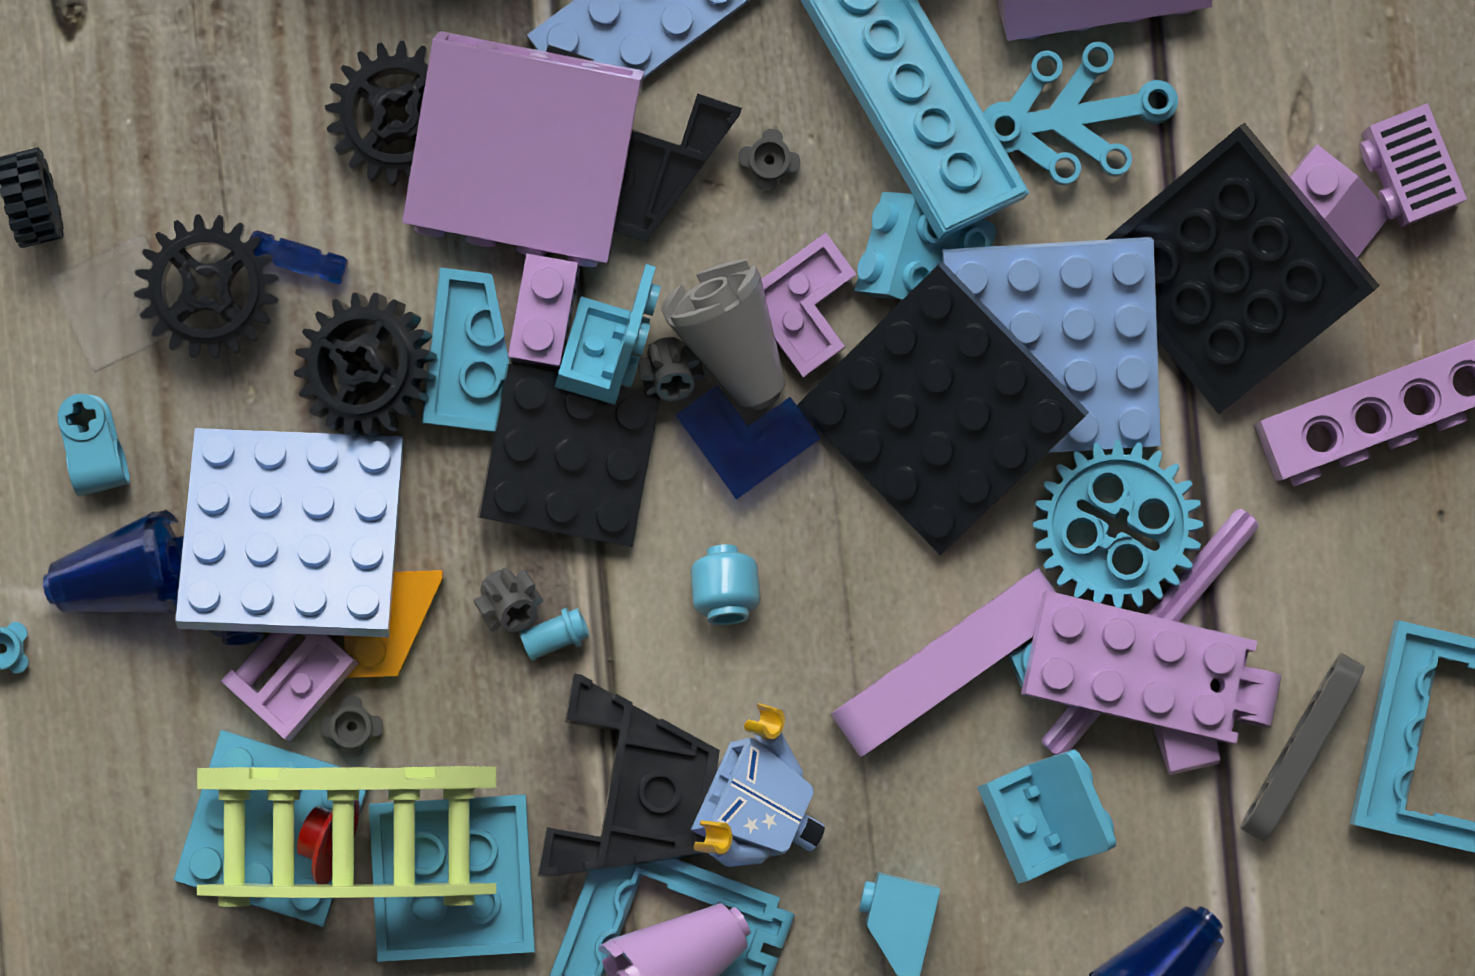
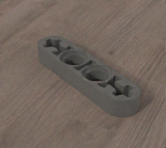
[1240,653,1365,842]

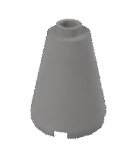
[661,259,785,410]

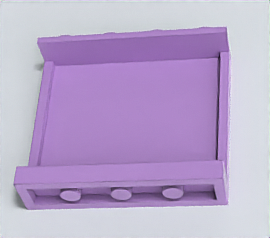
[402,31,645,267]

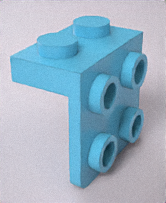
[854,192,996,301]
[555,264,661,404]
[977,750,1116,884]

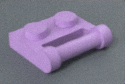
[221,633,359,742]

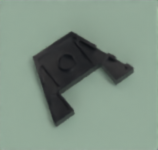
[546,45,742,242]
[538,673,720,878]

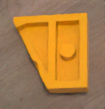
[344,570,444,678]

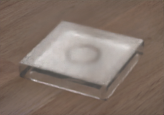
[49,234,188,373]

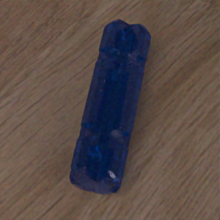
[249,230,348,284]

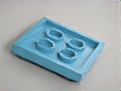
[174,730,367,927]
[369,794,536,962]

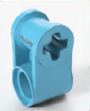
[58,394,130,497]

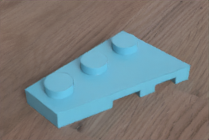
[421,267,510,432]

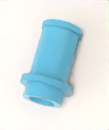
[520,607,590,661]

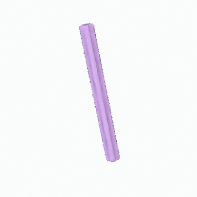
[1042,508,1259,755]

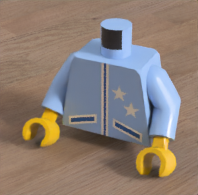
[691,703,825,867]

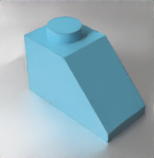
[858,872,941,976]

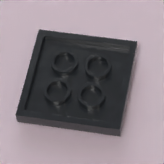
[477,363,660,547]

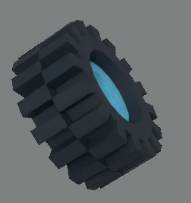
[0,147,64,248]

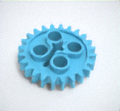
[1033,440,1203,608]

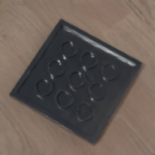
[1104,122,1380,414]
[795,262,1089,556]

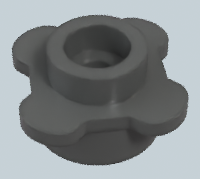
[739,129,800,191]
[320,695,383,758]

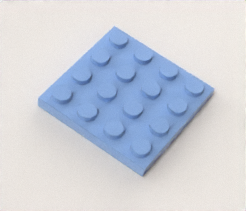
[942,237,1161,453]
[175,428,404,637]

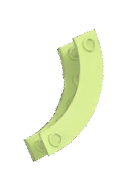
[197,766,496,907]

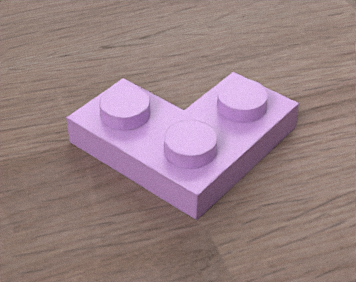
[762,232,856,378]

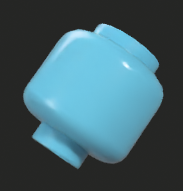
[690,544,761,625]

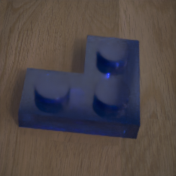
[675,385,821,500]

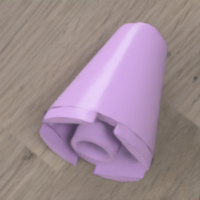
[599,903,751,976]

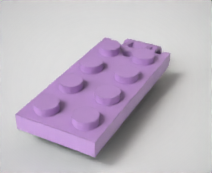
[1021,591,1282,744]

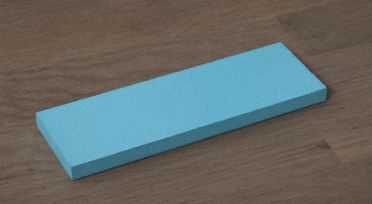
[800,0,1030,239]

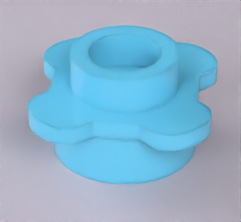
[0,622,29,673]

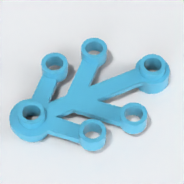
[983,42,1178,186]

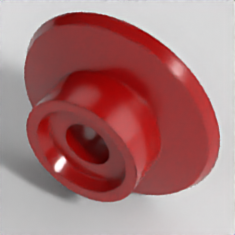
[297,800,360,884]

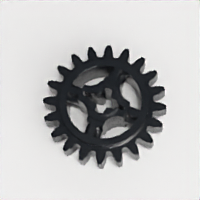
[325,41,428,187]
[134,214,280,359]
[294,292,437,437]

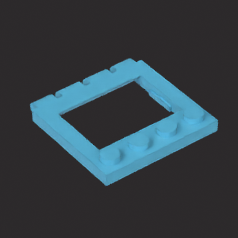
[1349,620,1475,853]
[549,859,795,976]

